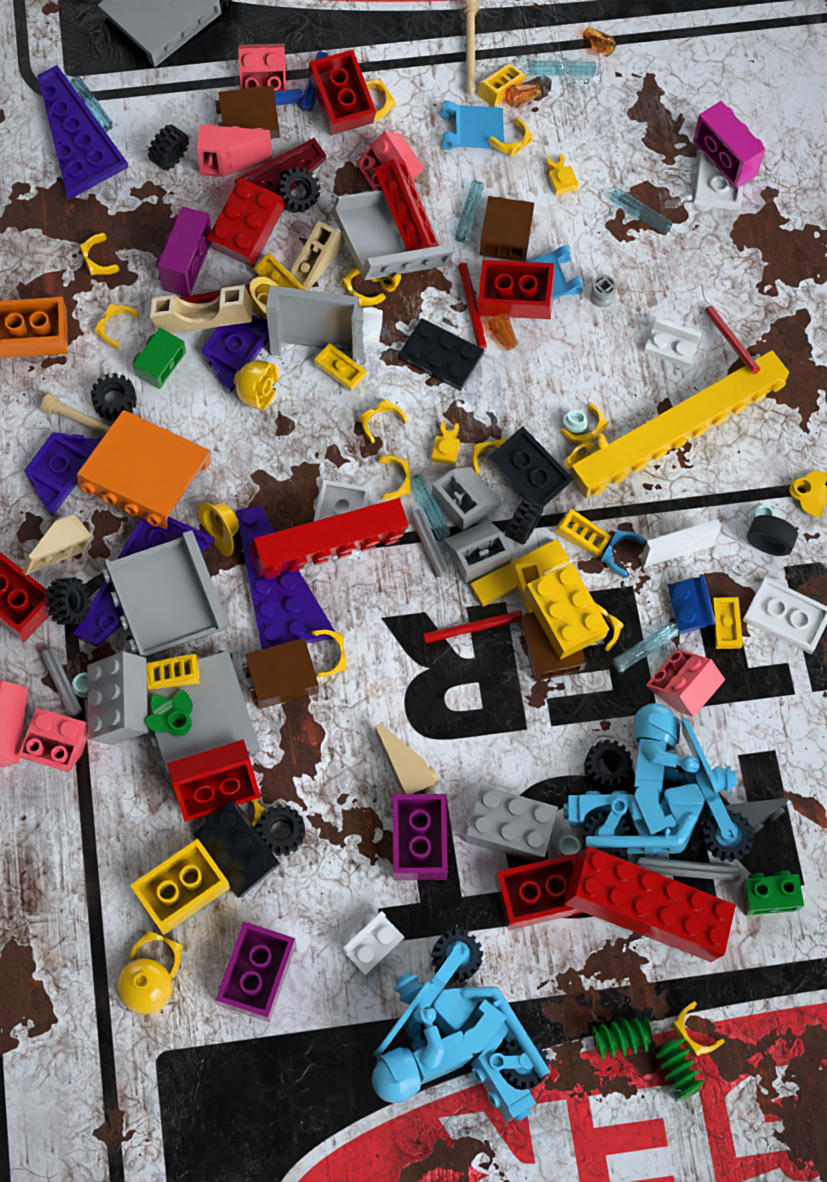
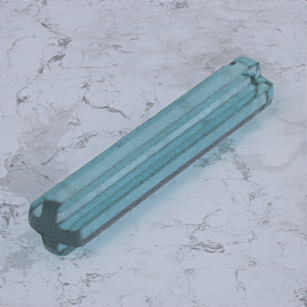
[529,61,597,76]
[70,76,113,132]
[455,180,484,243]
[611,188,673,234]
[410,474,450,541]
[613,622,680,672]

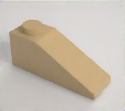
[290,220,345,290]
[22,514,92,575]
[375,724,438,794]

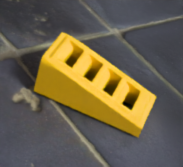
[478,63,526,107]
[554,508,612,557]
[146,654,200,690]

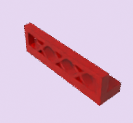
[374,158,439,251]

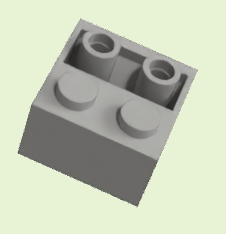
[432,466,501,531]
[444,520,512,583]

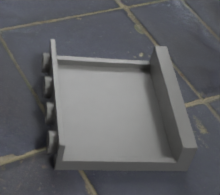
[98,0,222,67]
[331,184,454,280]
[266,285,364,363]
[102,530,228,658]
[147,651,260,781]

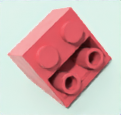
[238,44,286,92]
[356,130,424,191]
[646,649,725,717]
[18,708,88,772]

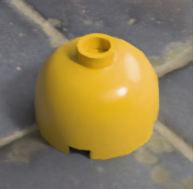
[234,360,279,410]
[117,958,173,1015]

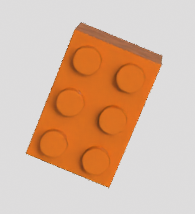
[0,297,68,358]

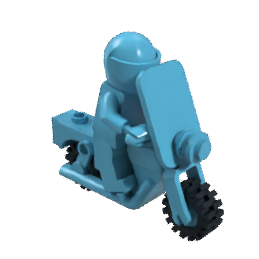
[564,703,754,862]
[372,929,550,1123]

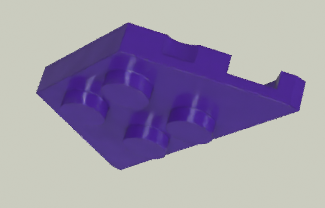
[201,315,269,393]
[24,432,103,516]

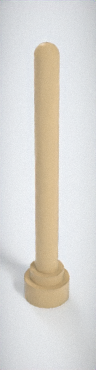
[461,0,479,95]
[41,393,111,434]

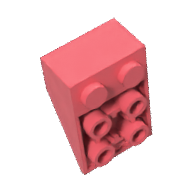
[196,124,272,177]

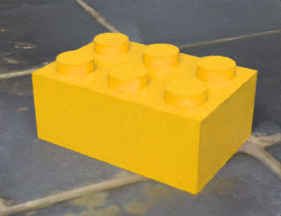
[524,563,609,660]
[130,839,230,936]

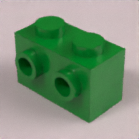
[133,328,186,389]
[741,871,804,916]

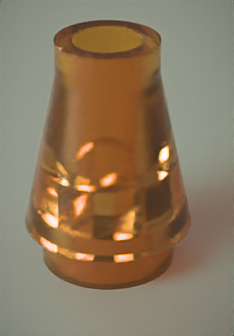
[583,26,616,57]
[506,83,541,108]
[488,313,519,351]

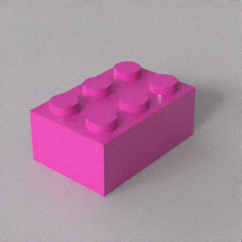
[693,101,766,189]

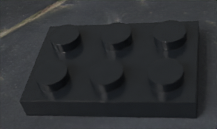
[398,318,484,391]
[487,426,574,507]
[193,801,280,898]

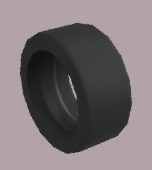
[747,515,798,556]

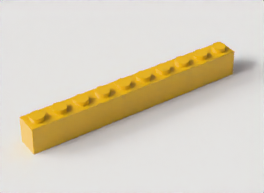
[570,350,789,498]

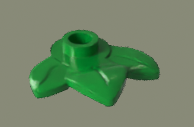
[144,689,193,737]

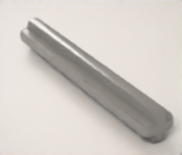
[636,857,741,881]

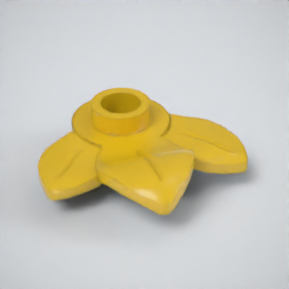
[789,471,827,517]

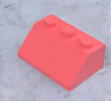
[0,680,28,767]

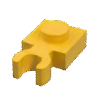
[546,153,579,195]
[431,421,460,466]

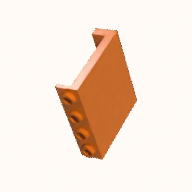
[77,410,210,529]

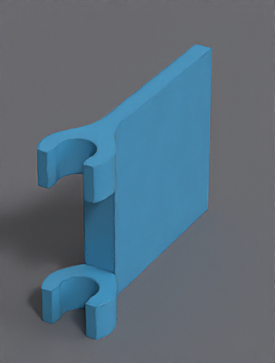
[441,101,504,150]
[526,245,583,299]

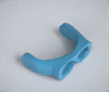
[601,529,646,578]

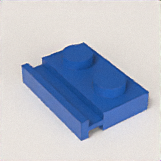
[668,575,716,634]

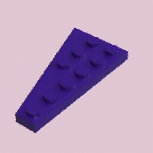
[37,65,129,200]
[236,506,335,649]
[74,517,215,648]

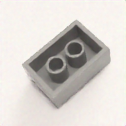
[87,652,148,745]
[466,785,558,863]

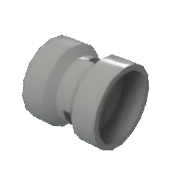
[590,275,616,307]

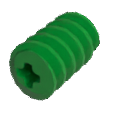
[592,1016,653,1061]
[652,1038,705,1102]

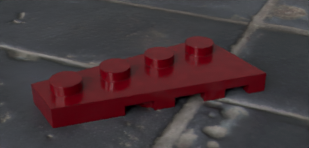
[235,138,326,194]

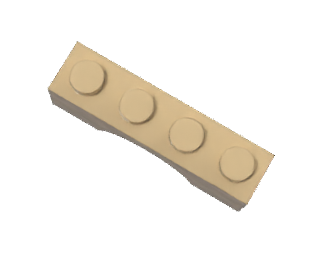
[150,285,253,333]

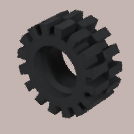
[147,124,189,171]
[275,167,321,213]
[91,373,137,421]
[505,496,544,545]
[45,577,91,625]
[584,740,633,791]
[257,804,305,856]

